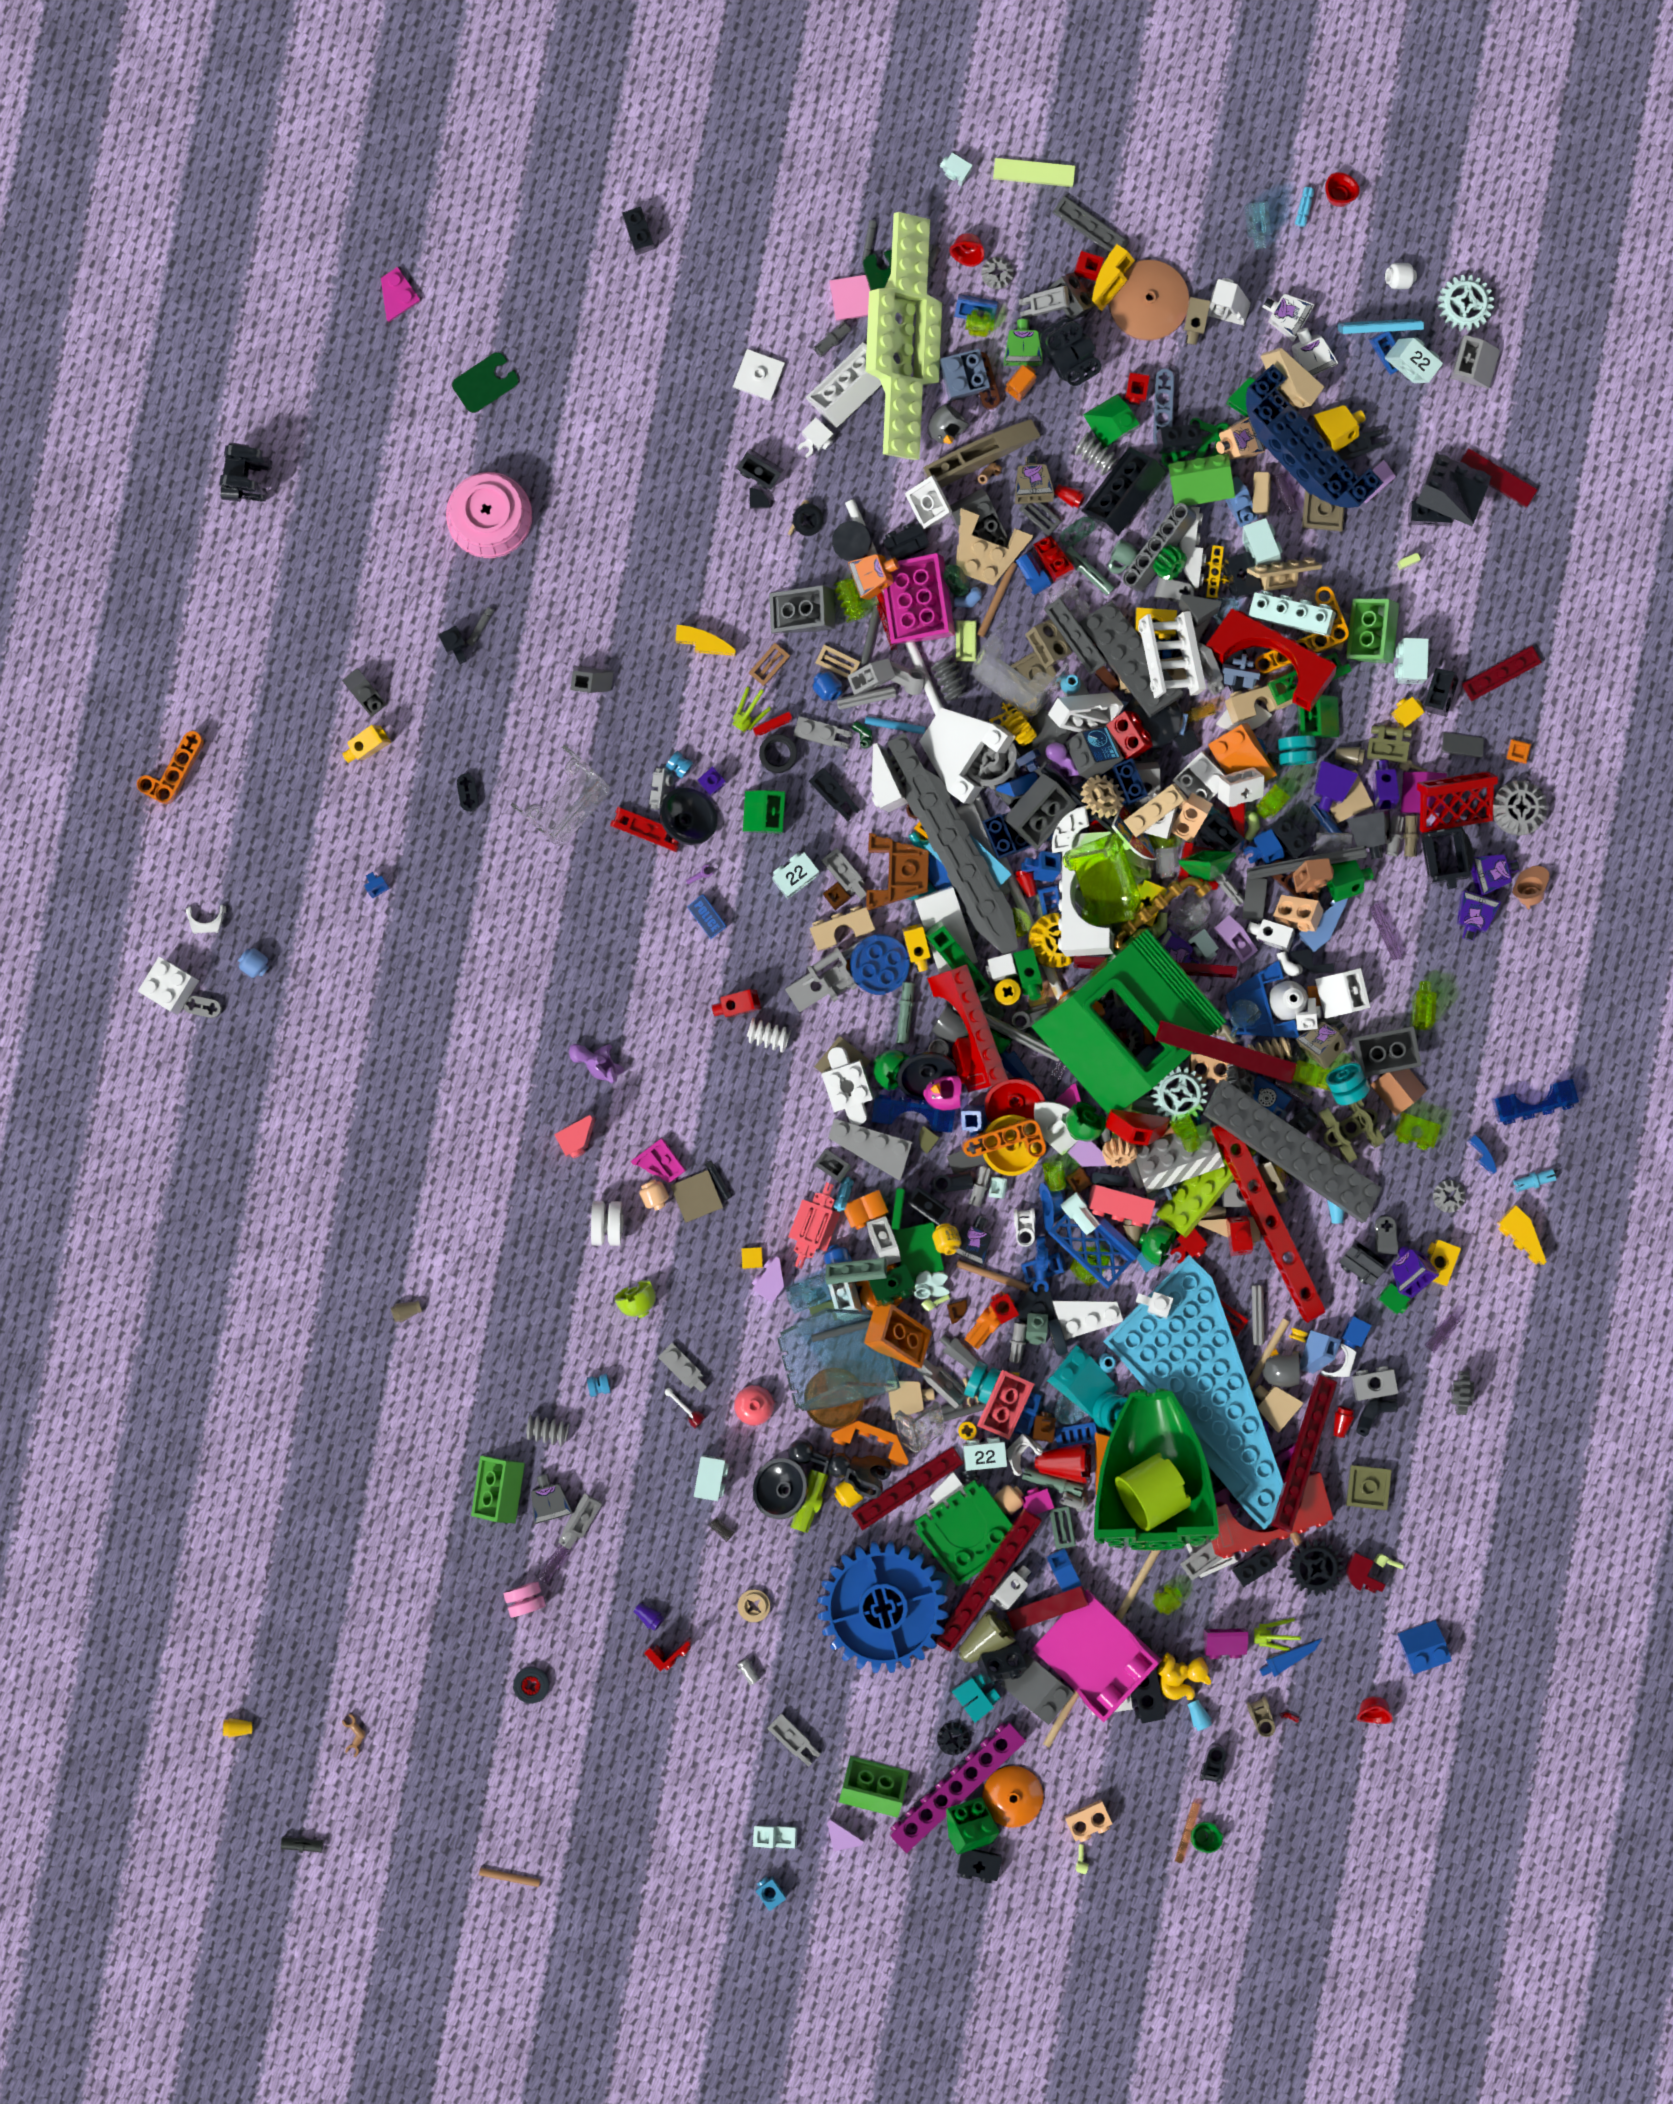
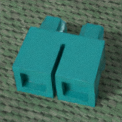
[951,1674,1001,1723]

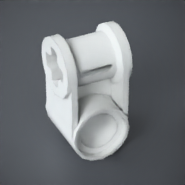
[1014,1208,1035,1247]

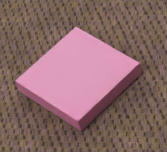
[829,275,870,321]

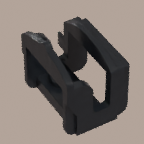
[1421,826,1475,889]

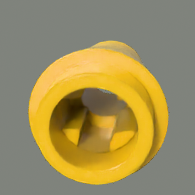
[223,1717,252,1738]

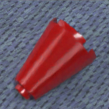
[1035,1443,1091,1483]

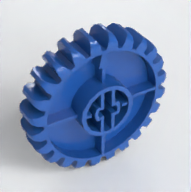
[817,1540,949,1673]

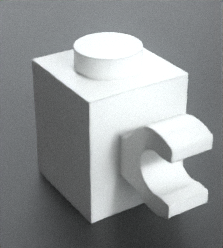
[798,417,833,458]
[986,953,1018,982]
[1136,1292,1173,1319]

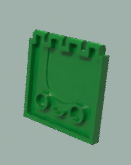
[914,1480,1013,1587]

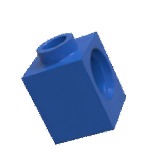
[1341,1316,1372,1349]

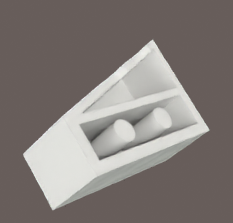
[1208,278,1251,326]
[1048,692,1124,732]
[1052,1301,1123,1340]

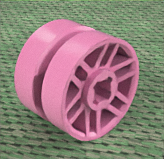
[503,1581,546,1618]

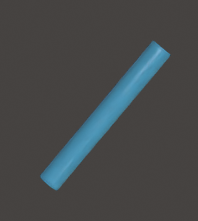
[865,716,926,735]

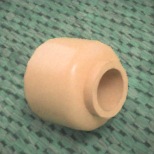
[639,1179,669,1211]
[994,1485,1024,1515]

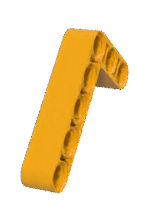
[1255,586,1349,675]

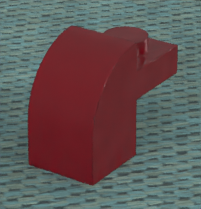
[1346,1551,1386,1594]

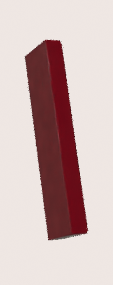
[1460,448,1537,508]
[1461,645,1542,702]
[1006,1586,1089,1632]

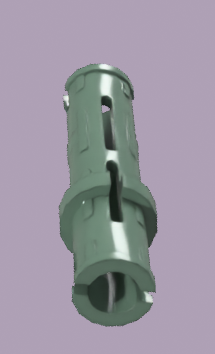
[1064,546,1115,596]
[896,982,915,1044]
[1022,1467,1084,1497]

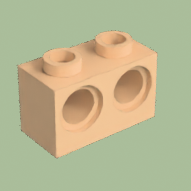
[1171,793,1213,843]
[1273,895,1324,932]
[1189,1054,1228,1084]
[1064,1799,1112,1842]

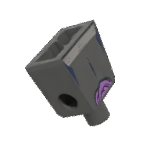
[531,1474,573,1524]

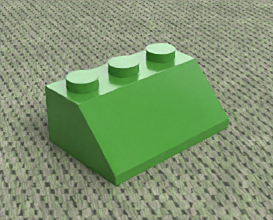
[1169,454,1235,506]
[1346,599,1399,663]
[471,1455,525,1524]
[839,1756,909,1818]

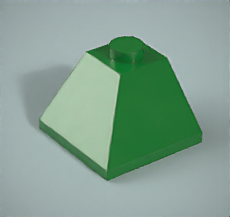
[1083,394,1140,449]
[1178,850,1236,882]

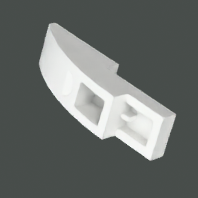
[1179,506,1206,591]

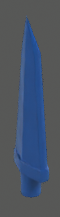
[1000,1050,1048,1100]
[1259,1638,1323,1677]

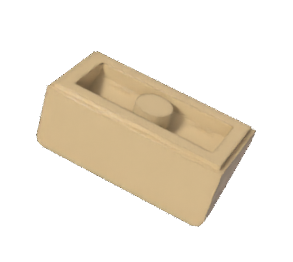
[1252,472,1271,516]

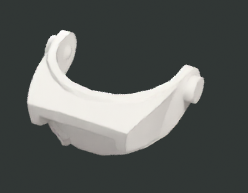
[186,905,226,934]
[1321,1343,1357,1377]
[1007,1434,1043,1476]

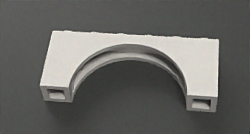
[1058,832,1115,957]

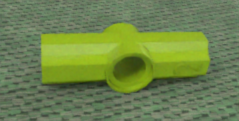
[790,1469,828,1533]

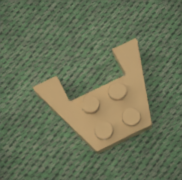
[955,508,1033,585]

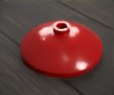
[985,1078,1045,1122]

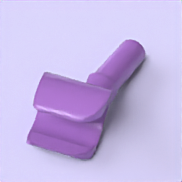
[686,865,713,885]

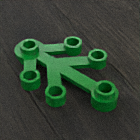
[1161,418,1230,468]

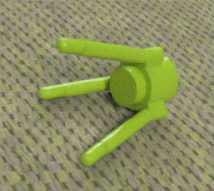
[732,687,771,733]
[1254,1618,1301,1651]

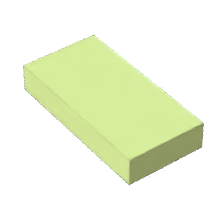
[956,620,976,661]

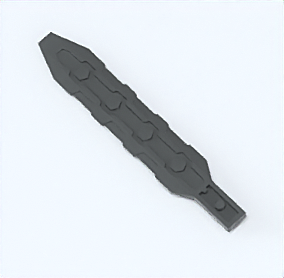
[887,733,1018,955]

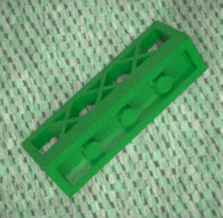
[1268,652,1352,706]

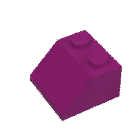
[1400,772,1447,816]
[1204,1628,1248,1659]

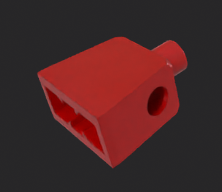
[712,989,761,1018]
[1226,1216,1253,1256]

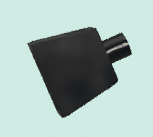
[1347,810,1391,860]

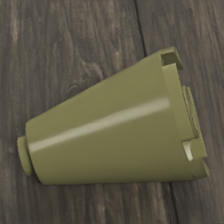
[959,1609,1016,1663]

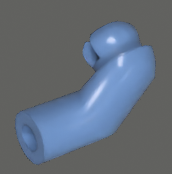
[954,587,982,608]

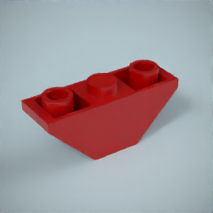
[1033,535,1074,582]
[1105,1109,1170,1146]

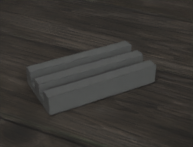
[1019,502,1062,536]

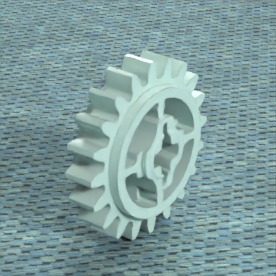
[1438,275,1494,332]
[1151,1066,1208,1123]

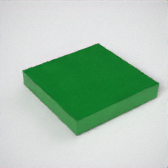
[891,1188,905,1230]

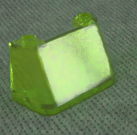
[1063,833,1141,927]

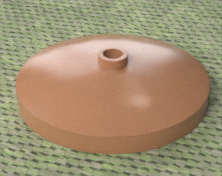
[1109,260,1189,341]

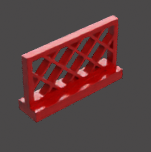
[1417,771,1498,833]

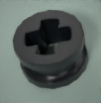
[960,1470,980,1482]

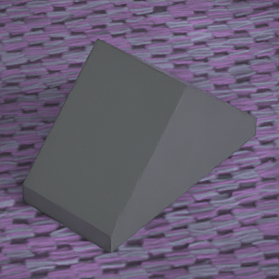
[1178,594,1221,628]
[814,1148,851,1183]

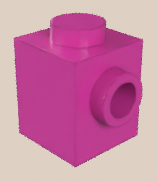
[1023,1487,1054,1515]

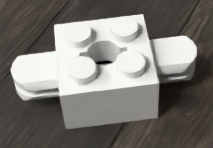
[821,1046,874,1125]

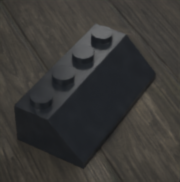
[1081,447,1166,536]

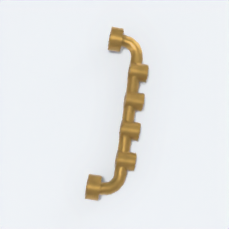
[1114,877,1212,950]

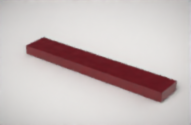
[851,1446,964,1531]

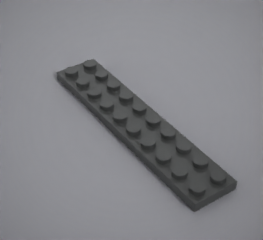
[1203,1079,1381,1223]

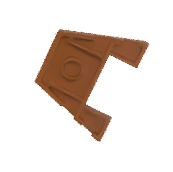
[866,833,929,910]

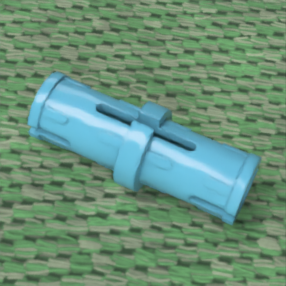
[1513,1168,1556,1193]

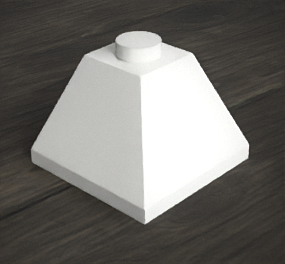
[905,475,952,529]

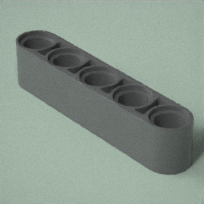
[1123,503,1196,591]

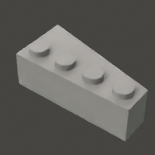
[828,1119,912,1181]

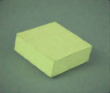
[1397,553,1421,570]

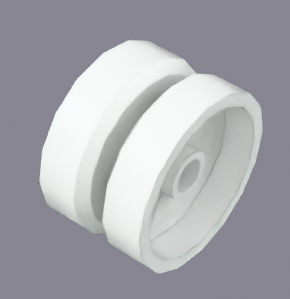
[591,1201,624,1246]

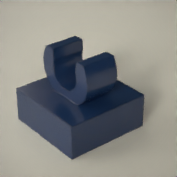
[1015,748,1041,773]

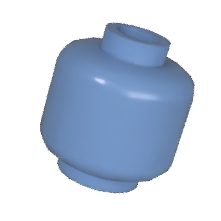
[238,948,269,978]

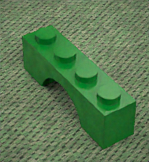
[924,920,991,997]

